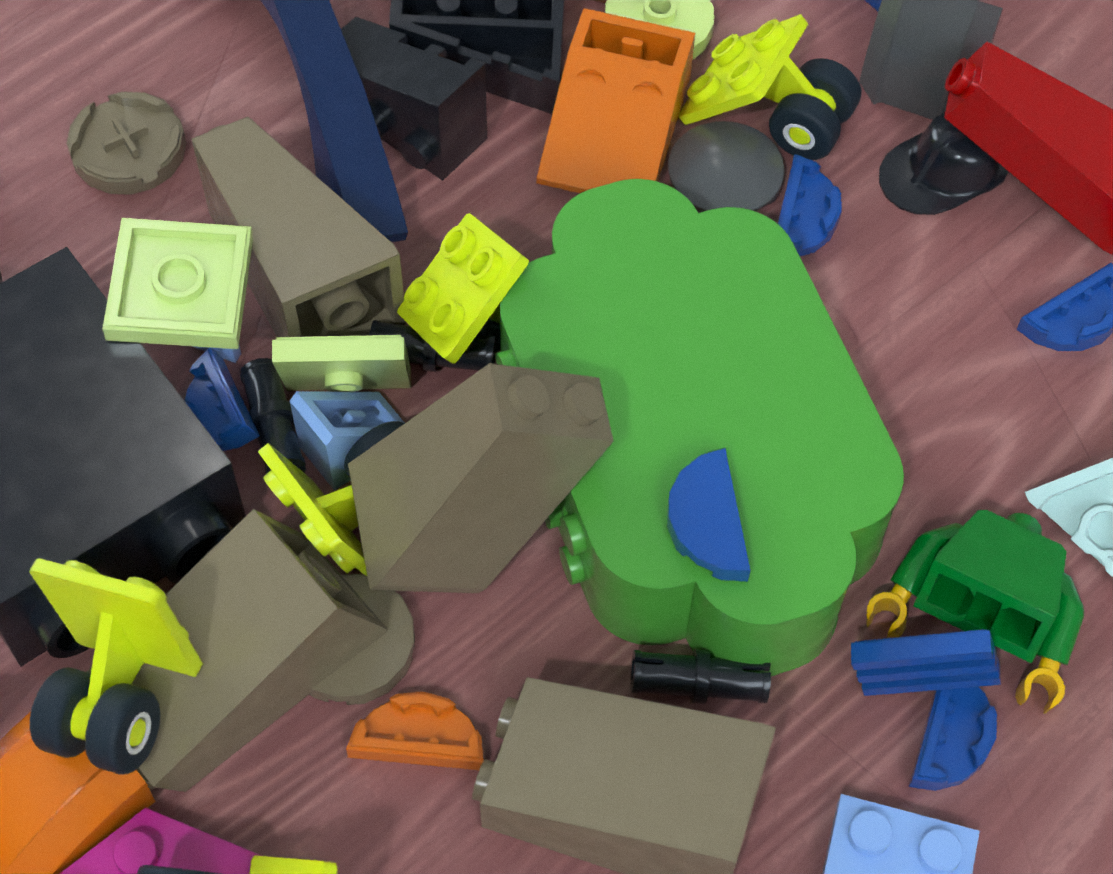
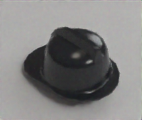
[879,112,1009,215]

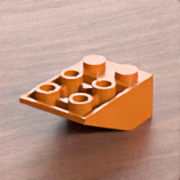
[536,8,695,193]

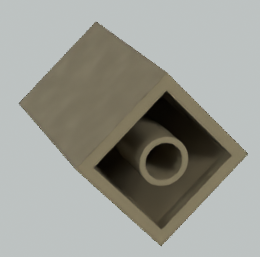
[191,117,406,337]
[348,363,614,593]
[87,509,388,792]
[472,677,776,874]

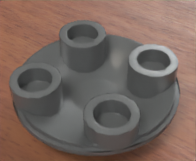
[668,121,784,213]

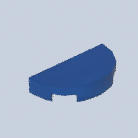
[778,154,842,257]
[1016,262,1113,351]
[184,348,260,451]
[667,448,750,582]
[909,687,997,791]

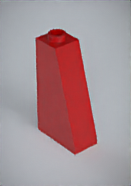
[944,41,1113,255]

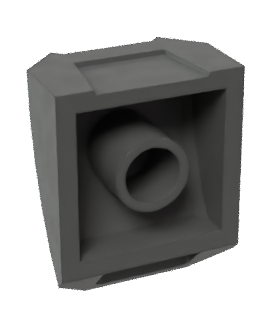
[859,0,1003,120]

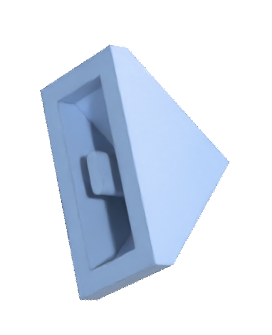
[290,391,405,491]

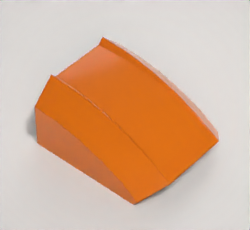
[0,711,156,874]

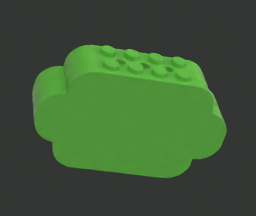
[496,179,904,676]

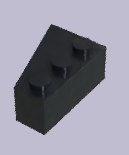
[389,0,565,114]
[341,17,487,181]

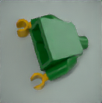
[866,510,1085,714]

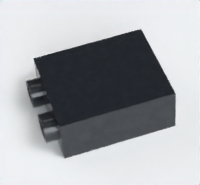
[0,247,246,667]

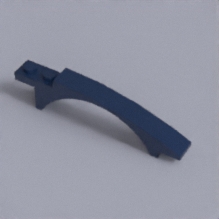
[260,0,408,242]

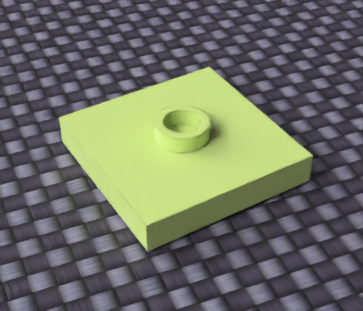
[103,218,253,349]
[272,335,411,392]

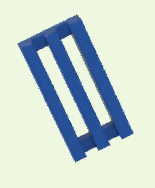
[851,629,1001,696]

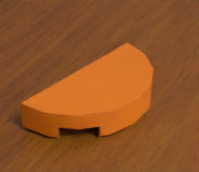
[346,691,483,770]

